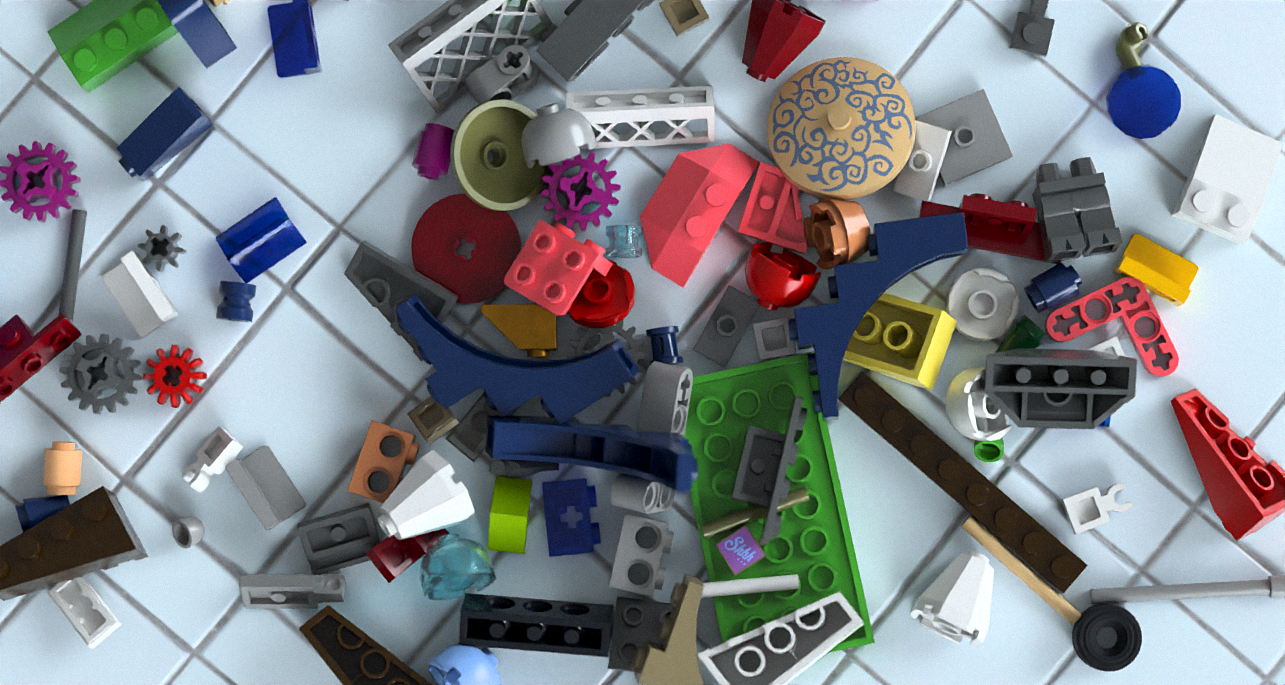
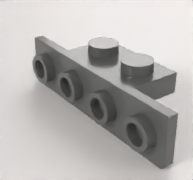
[731,396,807,546]

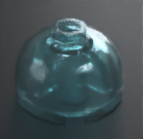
[419,534,496,600]

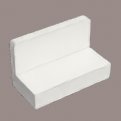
[102,250,179,337]

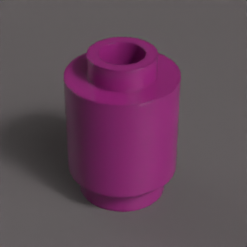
[412,123,454,180]

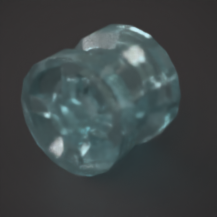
[606,225,642,258]

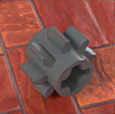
[138,225,186,272]

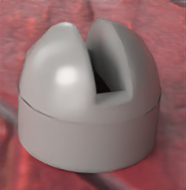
[172,516,204,549]

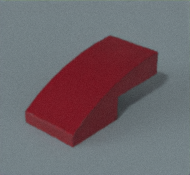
[366,528,450,583]

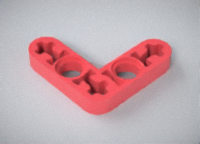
[1044,277,1179,377]

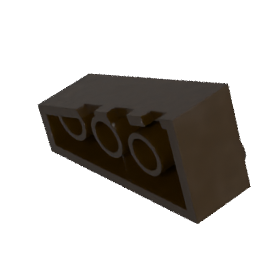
[0,486,148,601]
[299,605,432,685]

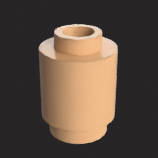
[43,441,82,495]

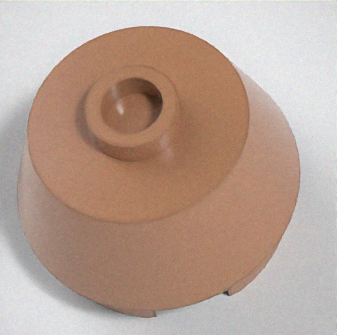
[804,197,871,270]

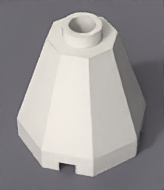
[378,450,475,540]
[909,551,994,647]

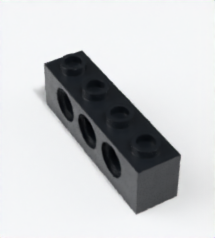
[459,593,613,657]

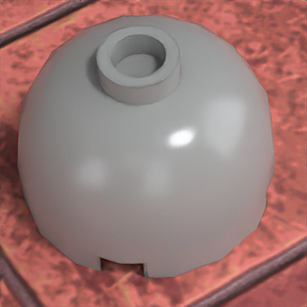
[521,103,598,168]

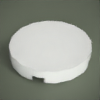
[945,268,1020,342]

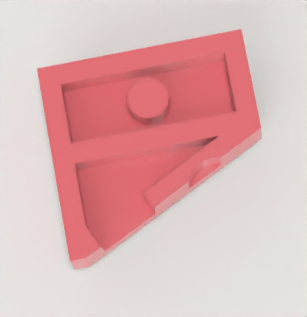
[738,162,807,255]

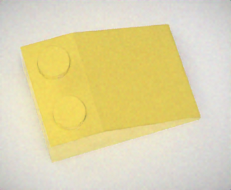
[837,293,957,390]

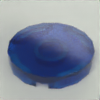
[1106,64,1181,139]

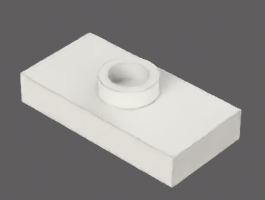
[893,120,952,202]
[47,575,122,649]

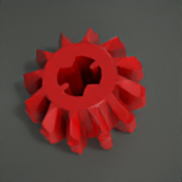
[143,345,207,408]

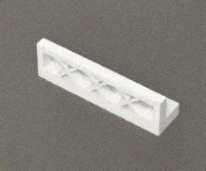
[566,86,715,149]

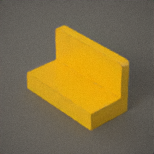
[1114,233,1199,306]

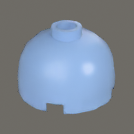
[428,643,501,685]

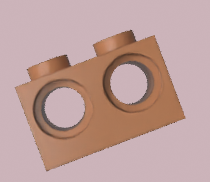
[347,420,420,503]

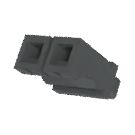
[1032,157,1123,263]

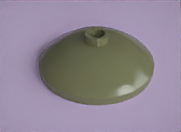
[450,99,551,211]

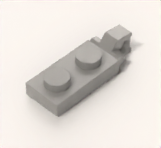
[239,573,346,609]

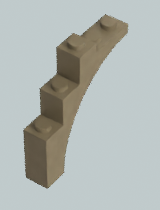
[631,574,705,685]

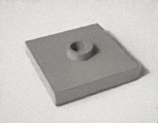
[915,89,1013,186]

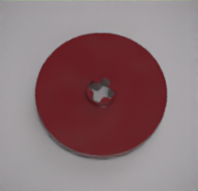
[411,193,522,304]

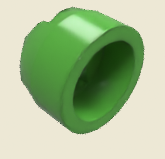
[974,438,1004,462]

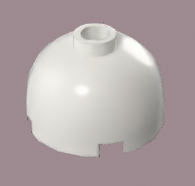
[945,366,1012,441]

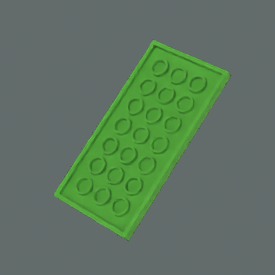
[684,352,875,653]

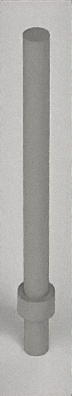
[1090,575,1285,604]

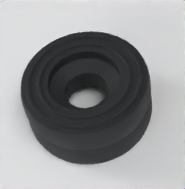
[1072,604,1142,672]

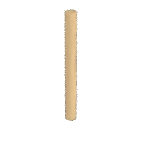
[961,515,1082,625]

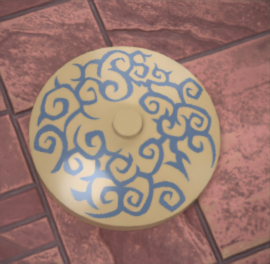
[767,57,916,200]

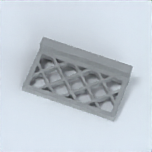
[388,0,553,113]

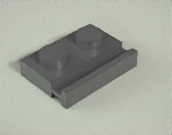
[297,503,380,575]

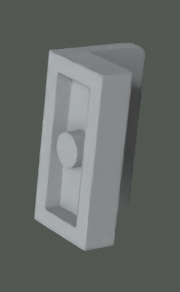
[225,445,306,530]

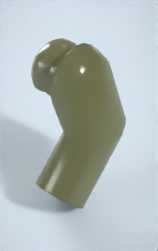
[1116,22,1148,79]

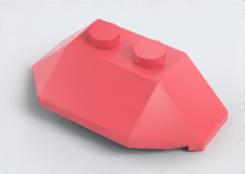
[640,143,760,288]

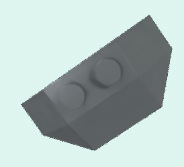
[984,348,1137,429]

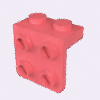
[504,219,613,316]

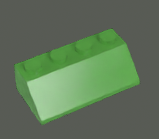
[47,0,179,92]

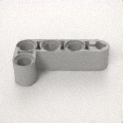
[611,361,693,514]

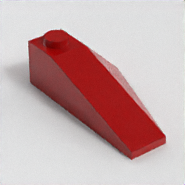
[1171,389,1285,541]

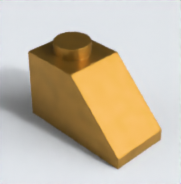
[481,304,557,358]

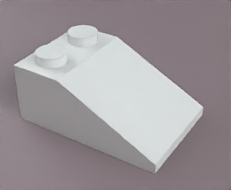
[1172,114,1283,245]

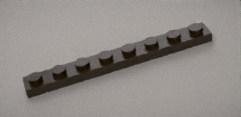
[838,371,1088,593]

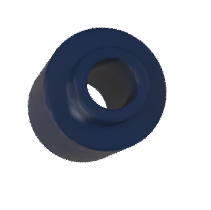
[1024,262,1082,313]

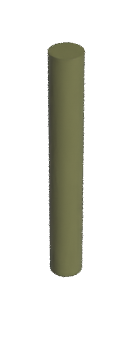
[700,486,810,539]

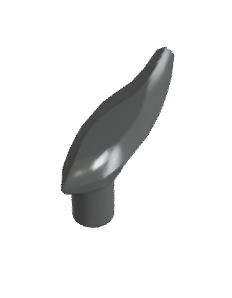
[488,459,559,478]

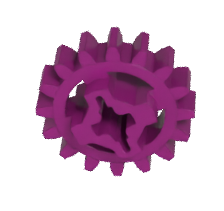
[0,141,81,222]
[540,152,621,231]

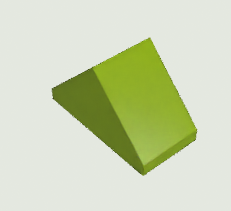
[488,476,533,554]

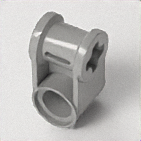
[465,45,539,104]

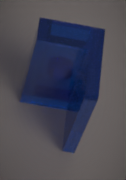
[267,0,322,79]
[216,197,307,283]

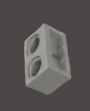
[609,514,674,597]

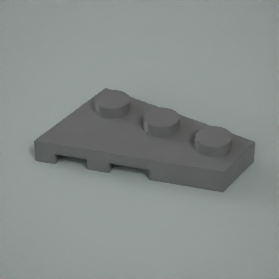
[344,241,459,361]

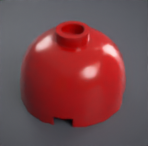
[745,243,821,311]

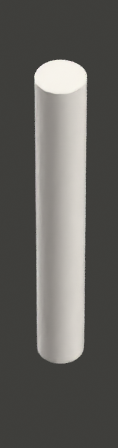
[701,574,799,598]

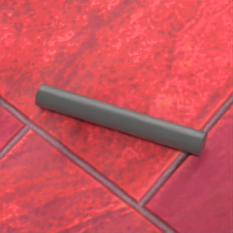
[58,209,87,320]

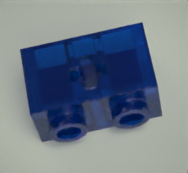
[542,478,601,557]

